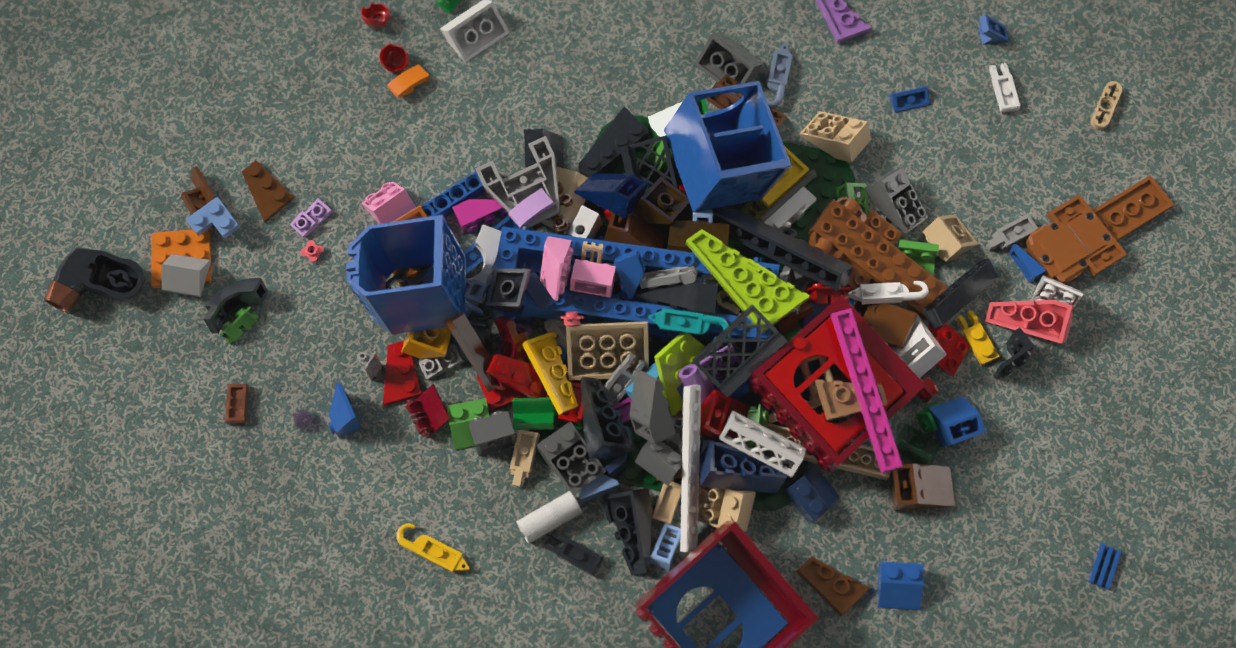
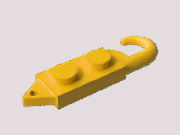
[396,523,470,573]

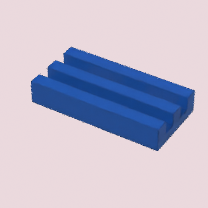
[1088,543,1122,590]

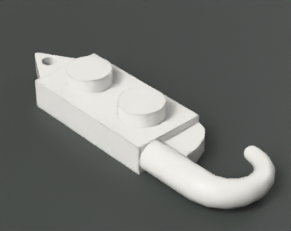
[848,281,929,304]

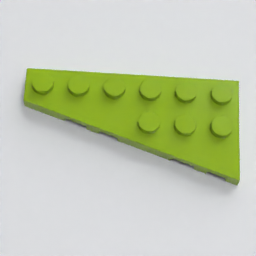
[686,229,810,333]

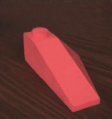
[985,300,1073,344]

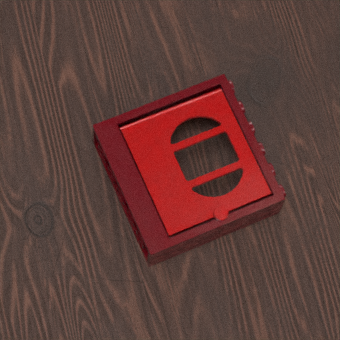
[746,295,926,473]

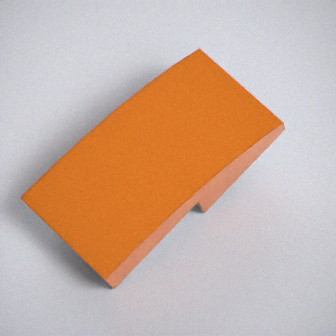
[387,65,430,98]

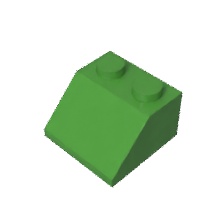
[446,398,490,450]

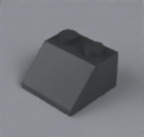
[468,411,516,456]

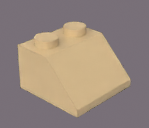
[923,214,978,262]

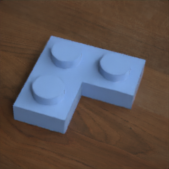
[186,197,240,239]

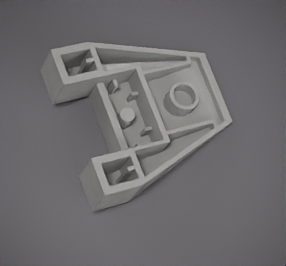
[475,136,560,229]

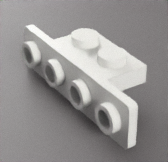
[764,187,817,229]

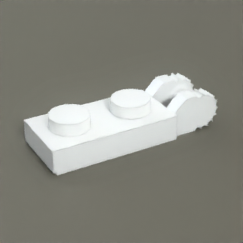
[989,63,1020,113]

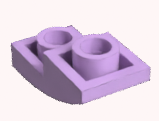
[509,188,553,228]
[290,198,334,238]

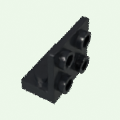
[993,327,1035,379]

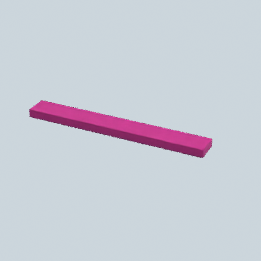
[831,308,903,474]

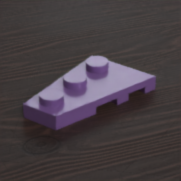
[815,0,871,43]

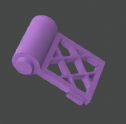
[678,344,747,404]

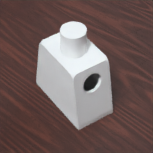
[568,205,603,239]

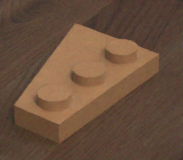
[815,380,888,421]

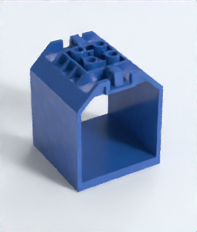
[346,215,466,335]

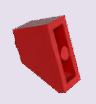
[700,390,731,437]

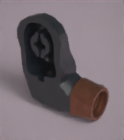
[44,247,144,313]

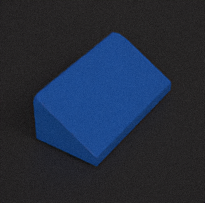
[889,86,931,113]

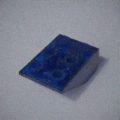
[574,173,648,219]

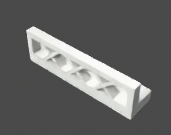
[719,411,806,477]

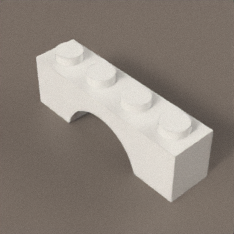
[468,225,501,306]

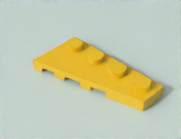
[522,331,578,415]

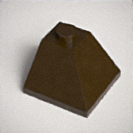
[633,177,690,224]

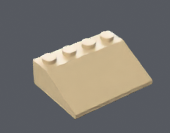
[566,322,649,380]

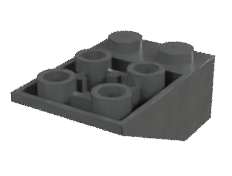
[865,167,928,234]
[630,369,676,444]
[635,415,706,486]
[537,422,606,495]

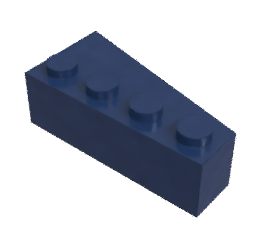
[700,440,787,493]

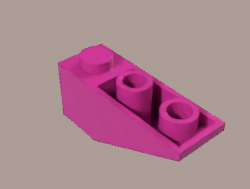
[452,199,509,233]

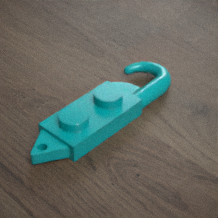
[648,308,729,339]

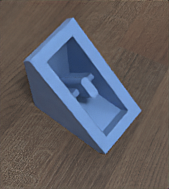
[579,474,619,503]

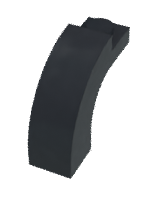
[203,278,268,334]

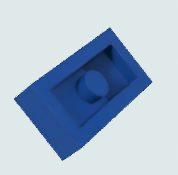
[979,14,1009,44]

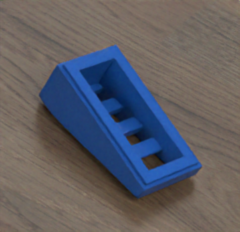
[1009,244,1046,283]

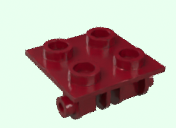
[405,384,451,439]

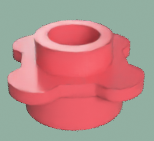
[300,240,324,262]
[560,312,584,325]

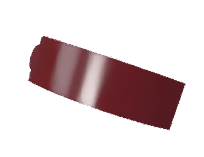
[485,316,527,391]

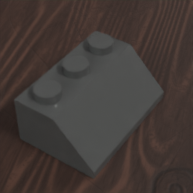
[694,32,764,95]

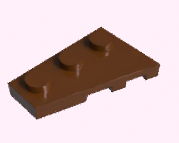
[242,160,294,223]
[796,556,871,617]

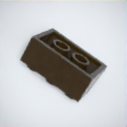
[667,219,729,253]

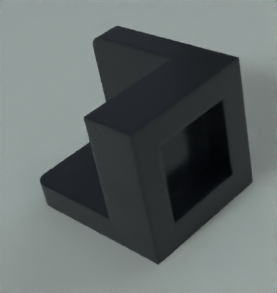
[648,335,667,364]

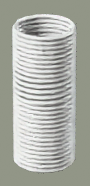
[516,491,582,544]

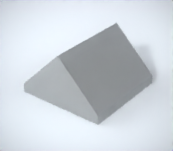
[162,254,211,297]

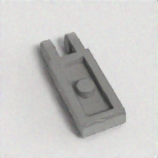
[639,266,698,289]
[604,353,645,406]

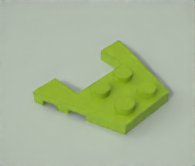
[654,333,724,416]

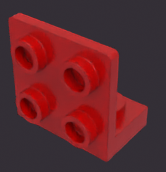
[927,323,970,376]

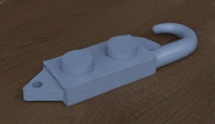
[764,43,793,107]

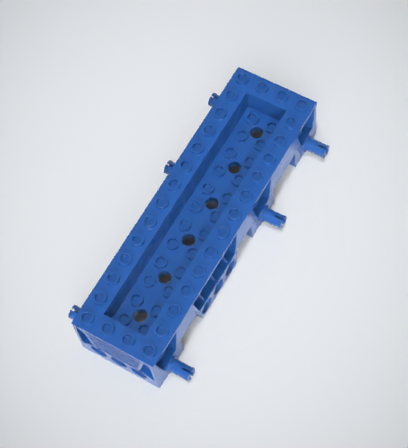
[490,227,779,357]

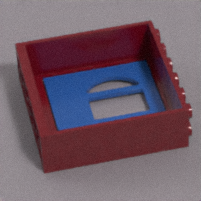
[633,521,819,648]

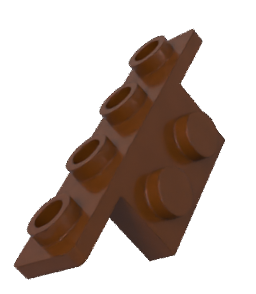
[181,166,215,215]

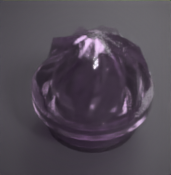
[293,409,313,429]

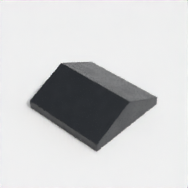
[485,269,531,312]

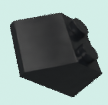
[524,129,564,168]

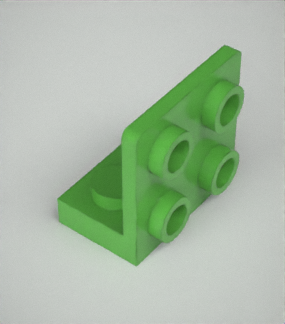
[897,240,939,276]

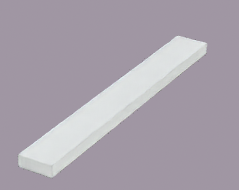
[680,385,701,552]

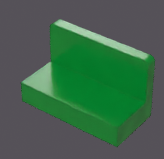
[512,398,555,430]

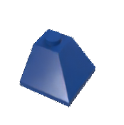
[328,382,361,438]

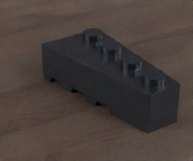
[579,106,649,182]

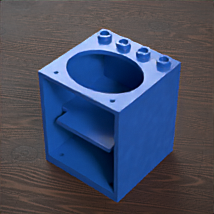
[663,81,791,212]

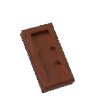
[225,384,249,424]

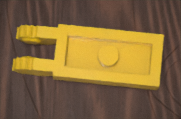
[957,311,1000,366]

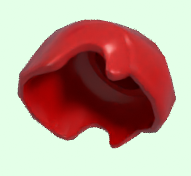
[360,3,390,29]
[379,43,409,73]

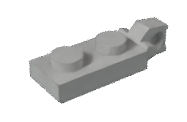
[985,214,1038,252]

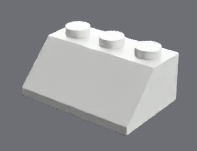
[440,0,510,63]

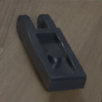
[544,532,603,576]

